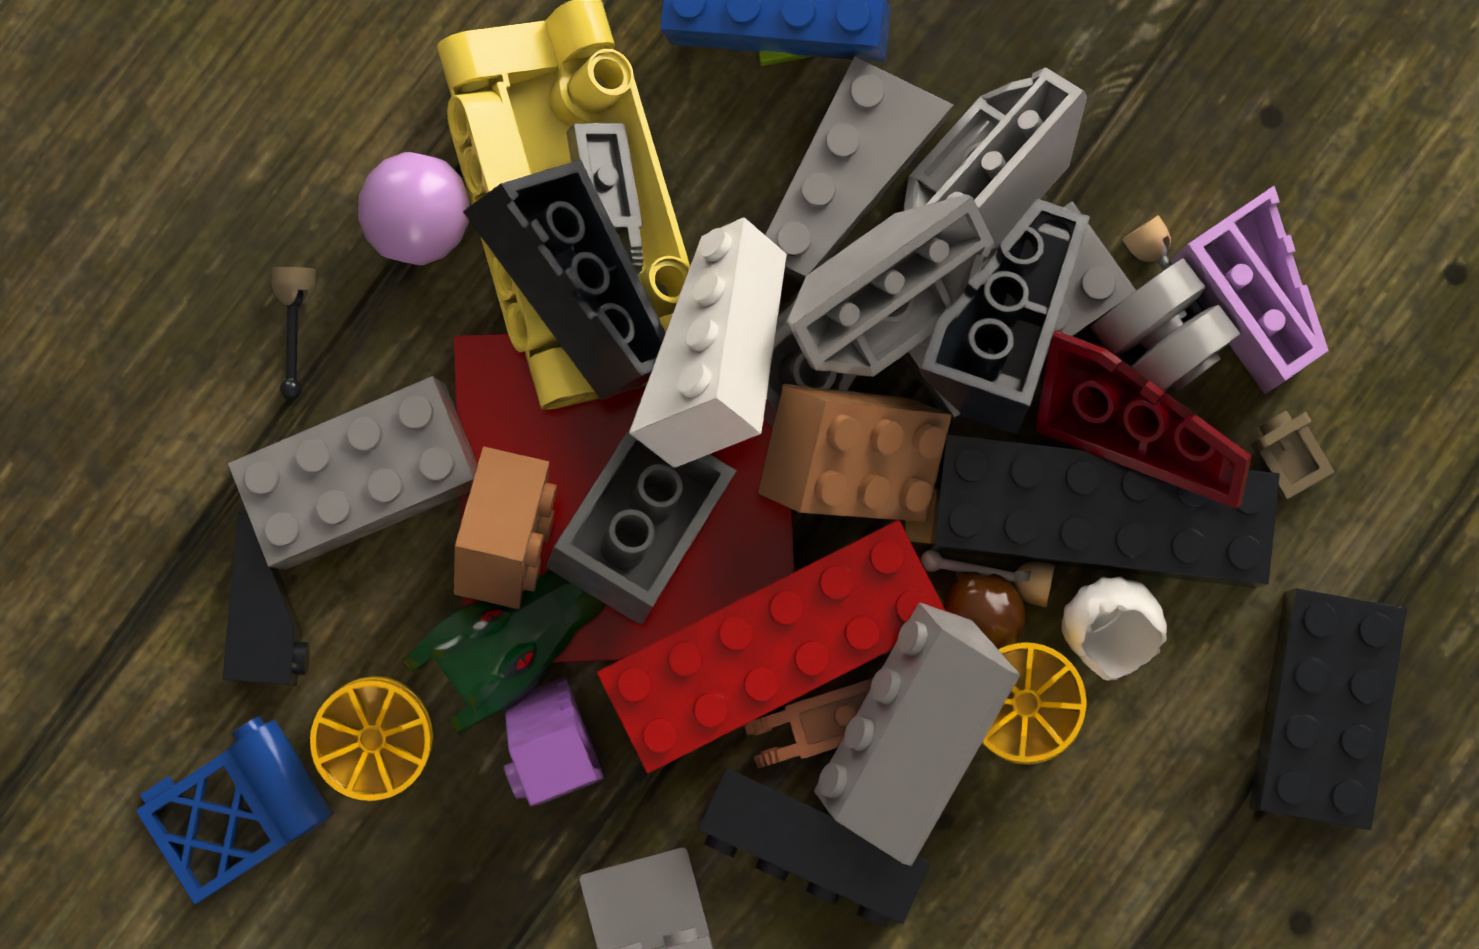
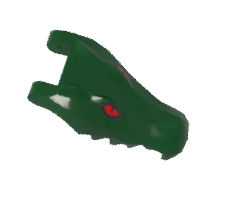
[402,569,607,736]

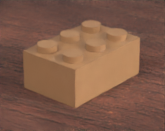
[758,384,952,522]

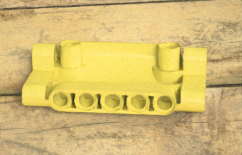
[437,0,690,410]

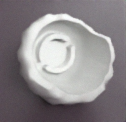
[1061,576,1167,681]

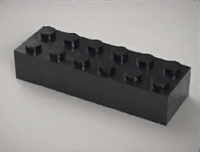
[929,435,1280,588]

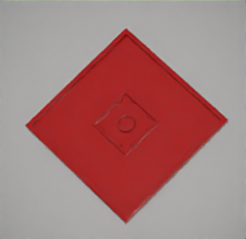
[454,334,794,663]

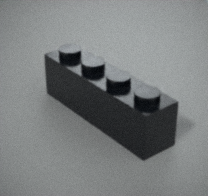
[698,768,931,928]

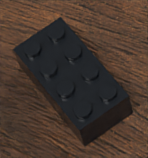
[1249,588,1407,830]

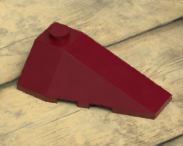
[1035,331,1251,509]

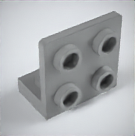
[580,847,714,949]

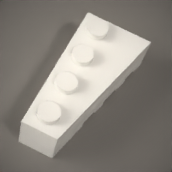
[629,217,787,468]

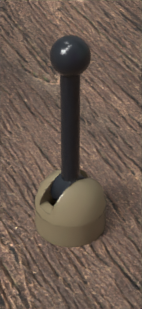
[271,267,316,400]

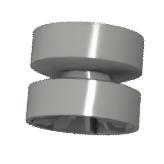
[1090,258,1241,392]

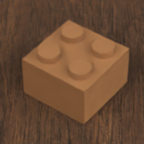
[454,446,557,609]

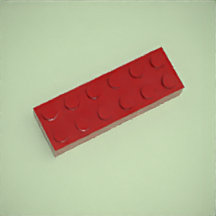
[597,520,945,774]

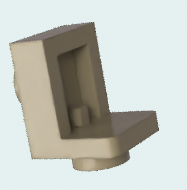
[1250,410,1335,501]

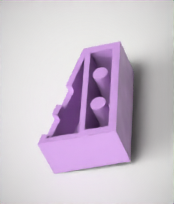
[1170,186,1329,394]

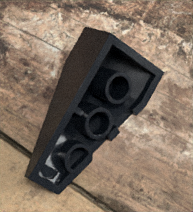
[919,199,1090,434]

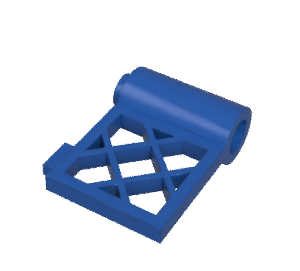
[136,716,335,905]

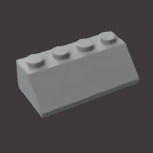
[814,602,1020,866]

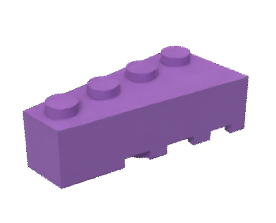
[504,676,606,806]

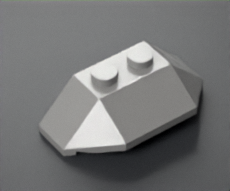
[904,67,1087,249]
[787,194,994,377]

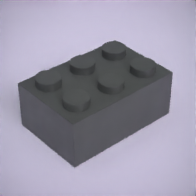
[546,425,736,626]

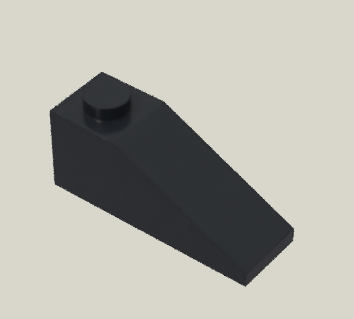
[222,512,310,686]

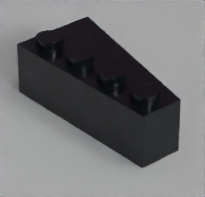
[463,160,666,401]

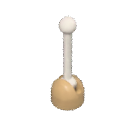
[921,550,1055,607]

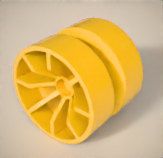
[982,643,1086,765]
[310,676,434,801]

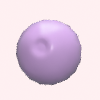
[358,152,470,265]

